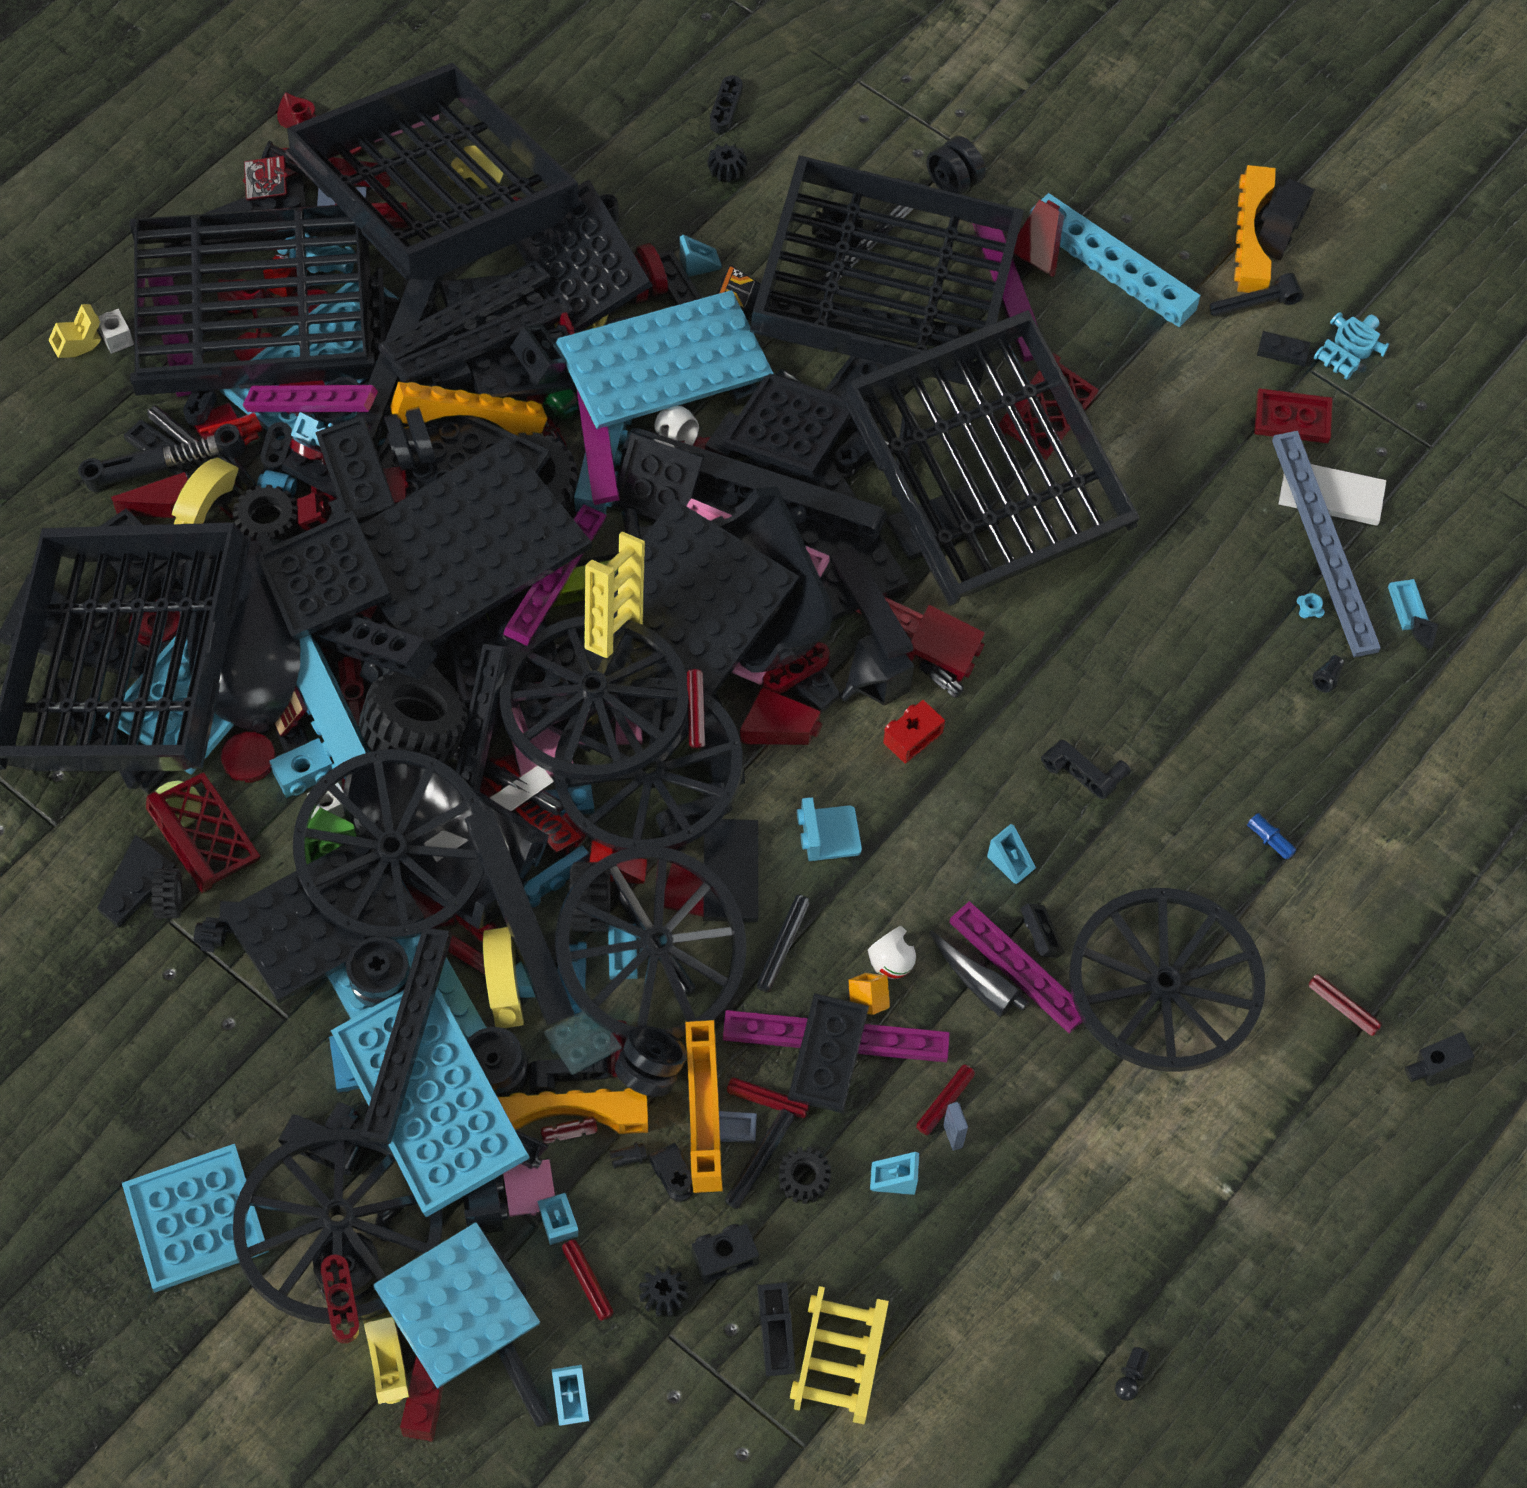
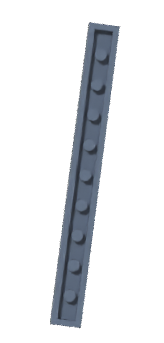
[1272,431,1381,658]

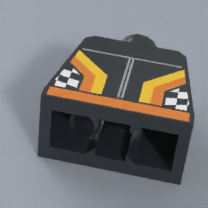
[717,265,771,321]

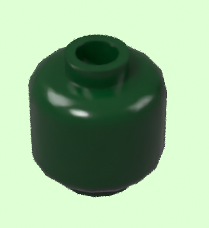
[543,389,580,421]

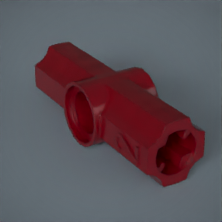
[338,657,366,731]

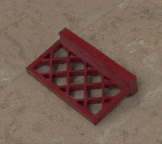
[999,353,1099,461]
[146,772,260,893]

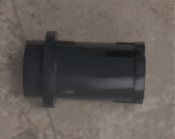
[609,1141,647,1169]

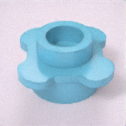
[1297,593,1325,619]

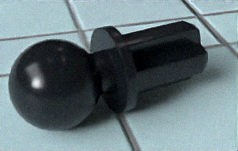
[1115,1347,1149,1401]

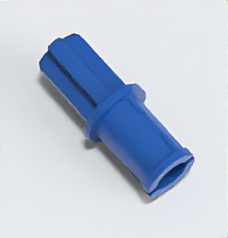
[1247,813,1296,859]

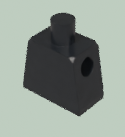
[1405,1032,1475,1086]

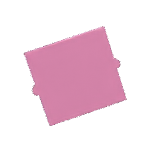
[503,1159,555,1217]

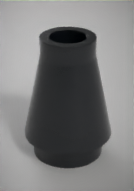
[1312,655,1344,693]

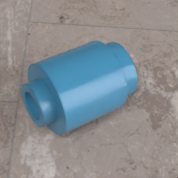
[257,470,297,497]

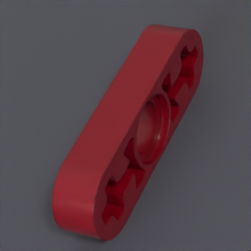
[763,642,830,694]
[321,1255,359,1343]

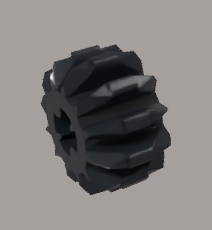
[707,143,747,183]
[639,1266,689,1317]

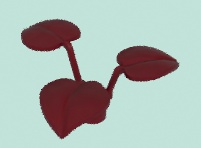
[272,92,363,177]
[217,279,328,361]

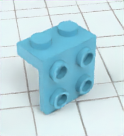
[797,797,862,861]

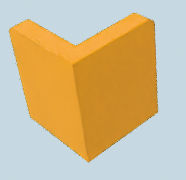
[848,973,890,1015]

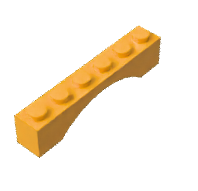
[1234,165,1276,293]
[390,382,547,436]
[686,1020,723,1193]
[496,1088,648,1134]

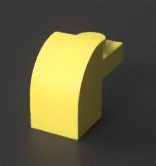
[448,146,503,189]
[49,304,101,358]

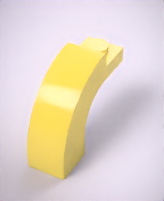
[172,457,239,524]
[483,927,524,1028]
[363,1311,409,1404]

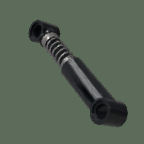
[78,424,246,492]

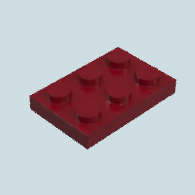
[1254,388,1332,444]

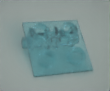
[544,1011,622,1075]

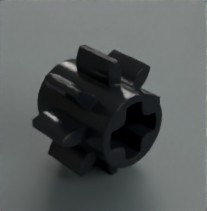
[194,917,227,953]

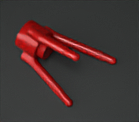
[199,412,263,445]

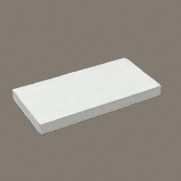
[1278,464,1386,526]

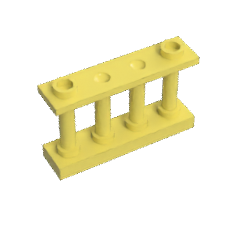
[585,532,645,658]
[790,1286,889,1424]

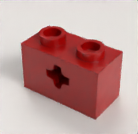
[883,700,945,764]

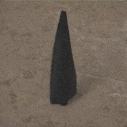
[929,930,1030,1018]

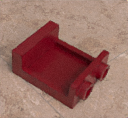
[905,605,985,682]

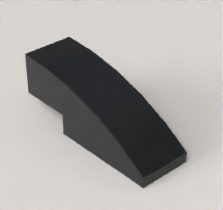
[756,1282,796,1377]

